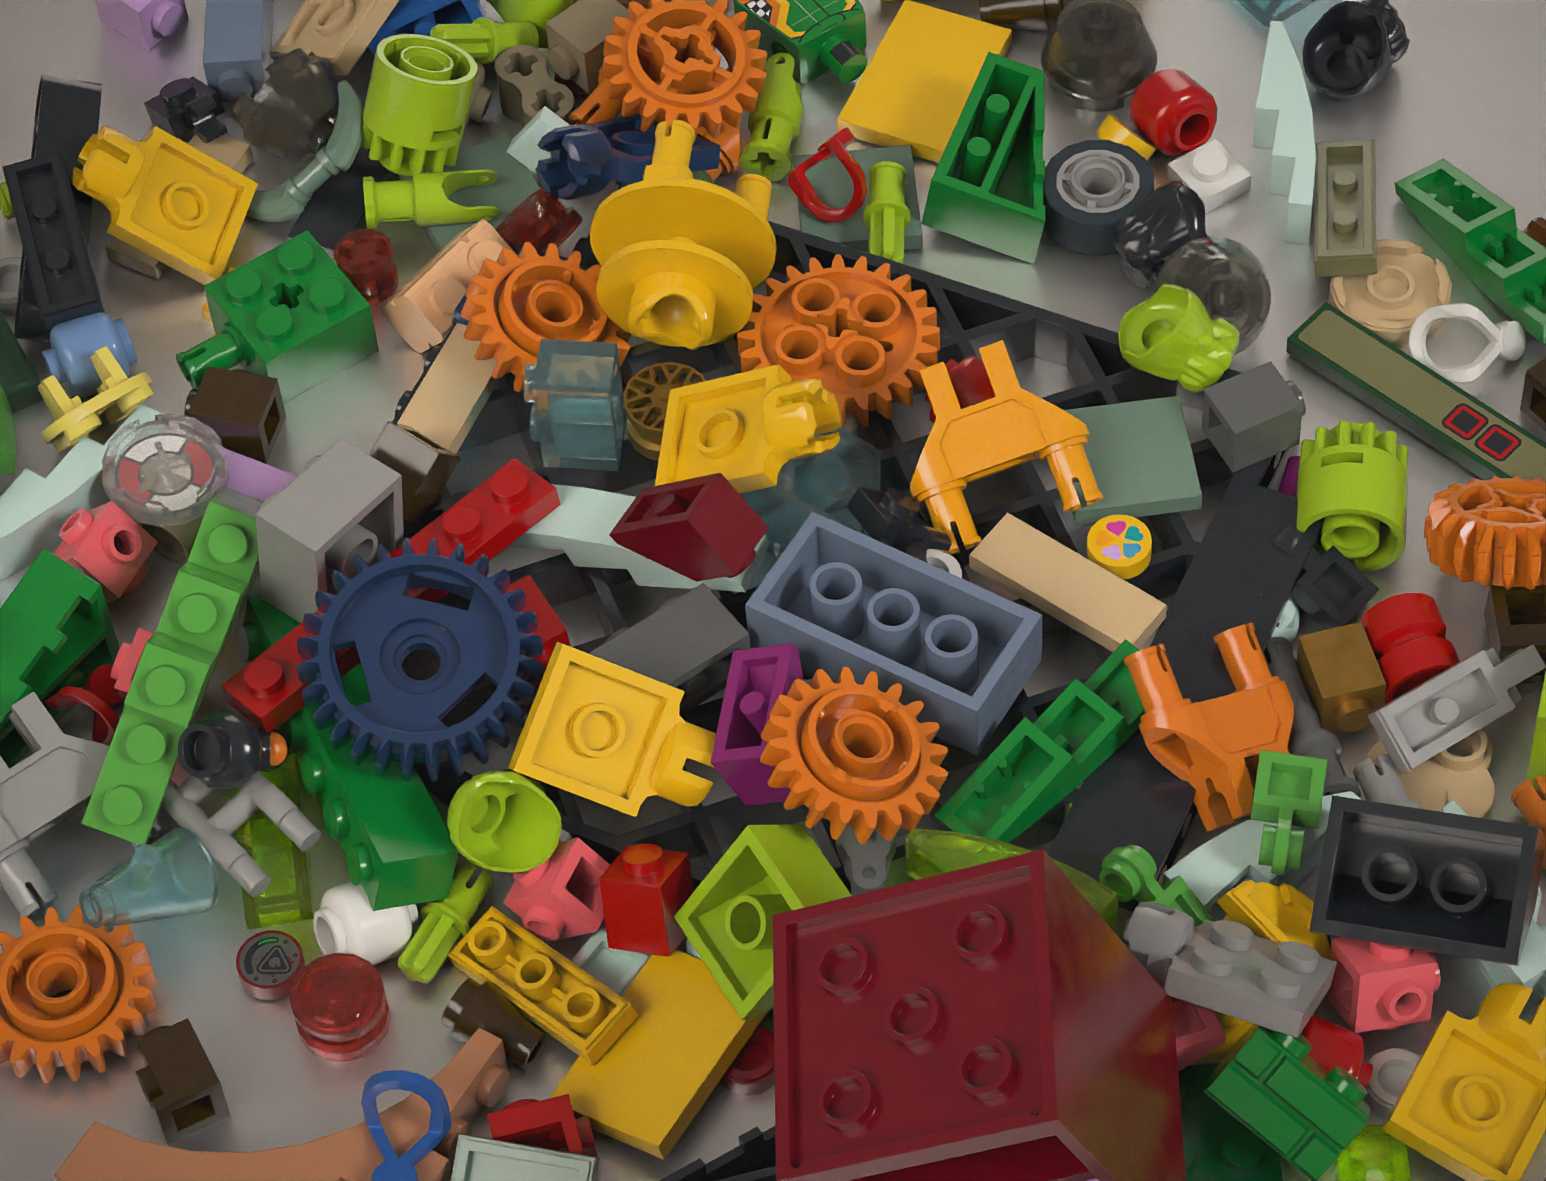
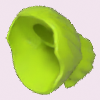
[1118,284,1240,393]
[447,770,562,873]

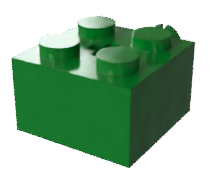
[176,230,379,404]

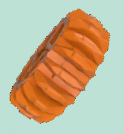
[1424,475,1546,590]

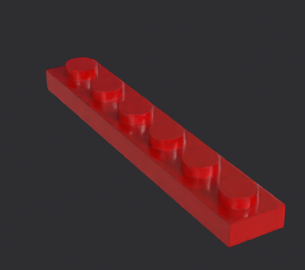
[221,458,561,733]

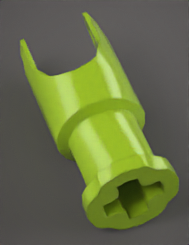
[740,52,803,182]
[363,170,501,230]

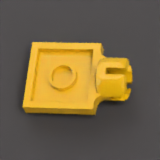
[71,126,258,285]
[655,364,842,494]
[508,642,716,817]
[1381,983,1546,1181]

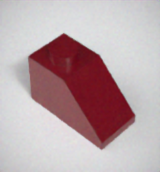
[609,472,769,582]

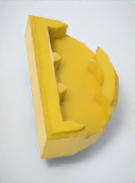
[1216,880,1331,959]

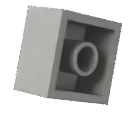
[256,439,404,624]

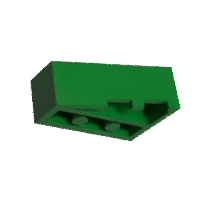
[921,52,1045,264]
[0,548,120,769]

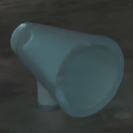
[79,827,218,928]

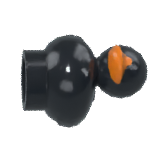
[178,709,289,791]

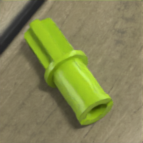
[430,17,539,64]
[863,161,910,264]
[398,860,495,984]

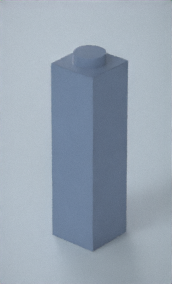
[203,0,274,102]

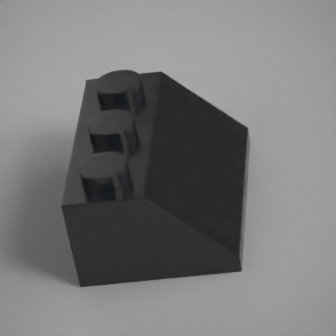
[1309,795,1546,966]

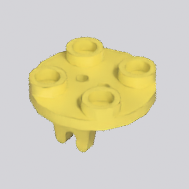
[37,346,154,454]

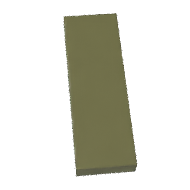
[1314,139,1377,277]

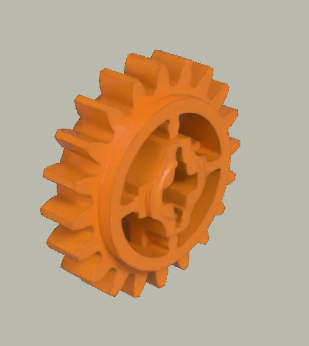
[602,0,767,142]

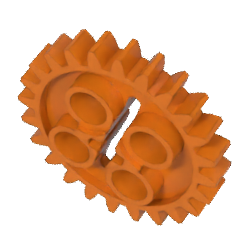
[737,254,940,431]

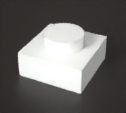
[1167,138,1251,215]

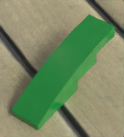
[1394,158,1546,345]
[935,639,1145,860]

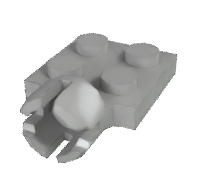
[1123,901,1337,1038]

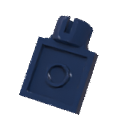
[535,115,721,200]

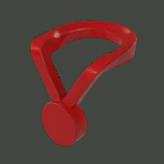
[788,127,867,222]
[43,664,123,746]

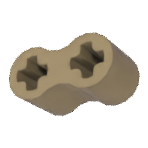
[495,45,576,127]

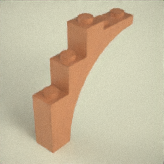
[54,1028,510,1181]

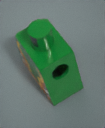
[733,0,867,84]

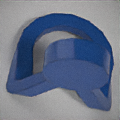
[361,1070,451,1181]

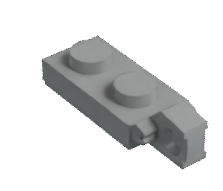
[1367,644,1546,773]

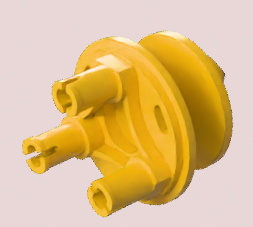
[590,120,776,350]

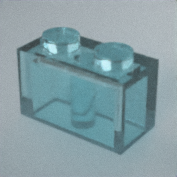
[524,339,626,471]

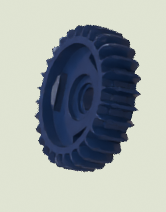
[296,537,543,782]

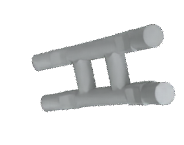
[161,722,321,897]

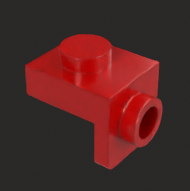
[487,1094,598,1157]

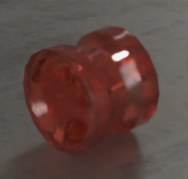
[334,229,399,305]

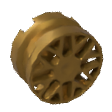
[623,362,706,461]

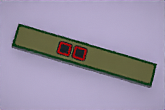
[1286,302,1546,482]

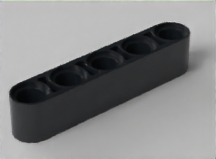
[14,74,102,343]

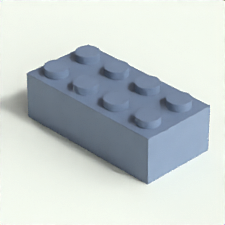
[745,511,1042,756]

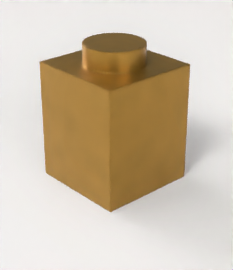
[1296,622,1386,732]

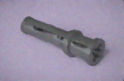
[1263,637,1361,798]

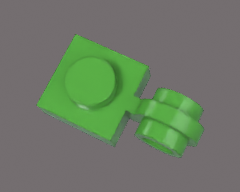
[1251,750,1328,875]
[1099,845,1215,927]

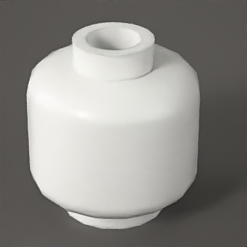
[313,882,418,971]

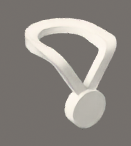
[1408,303,1526,383]

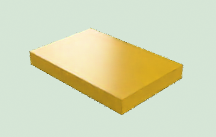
[837,0,1012,164]
[549,950,768,1160]

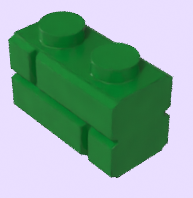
[1204,1024,1370,1181]

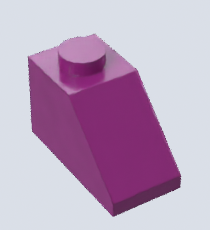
[710,643,804,806]

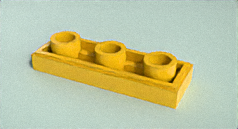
[447,906,639,1066]

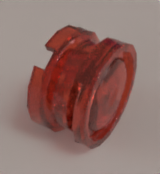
[495,186,583,256]
[289,953,391,1062]

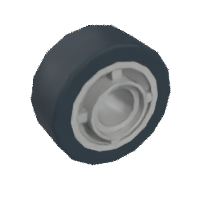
[1043,140,1154,254]

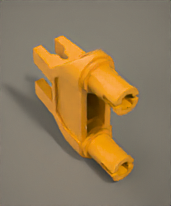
[910,340,1104,555]

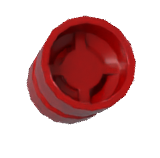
[1359,593,1460,705]

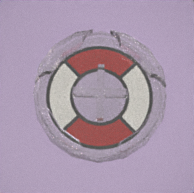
[102,413,229,527]

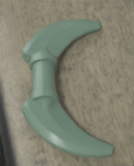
[246,80,364,222]

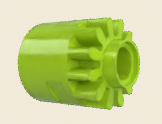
[360,34,478,176]
[1297,420,1408,573]

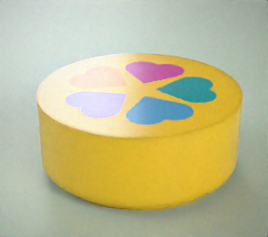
[1096,113,1156,161]
[1087,514,1152,580]

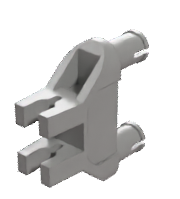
[0,692,170,919]

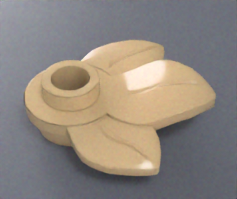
[1368,728,1496,818]

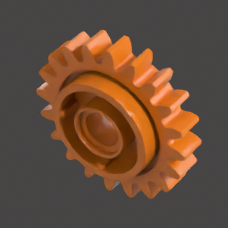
[461,242,631,401]
[760,667,948,844]
[0,905,158,1084]

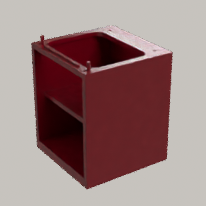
[773,849,1186,1181]

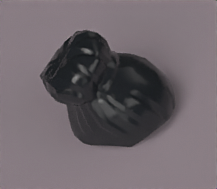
[1302,0,1410,99]
[1113,181,1216,290]

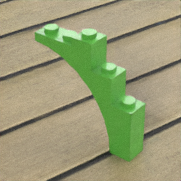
[81,487,264,847]

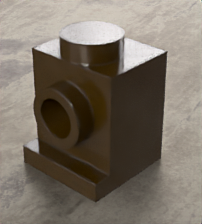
[1484,585,1546,684]
[135,1018,231,1144]

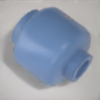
[41,312,137,398]

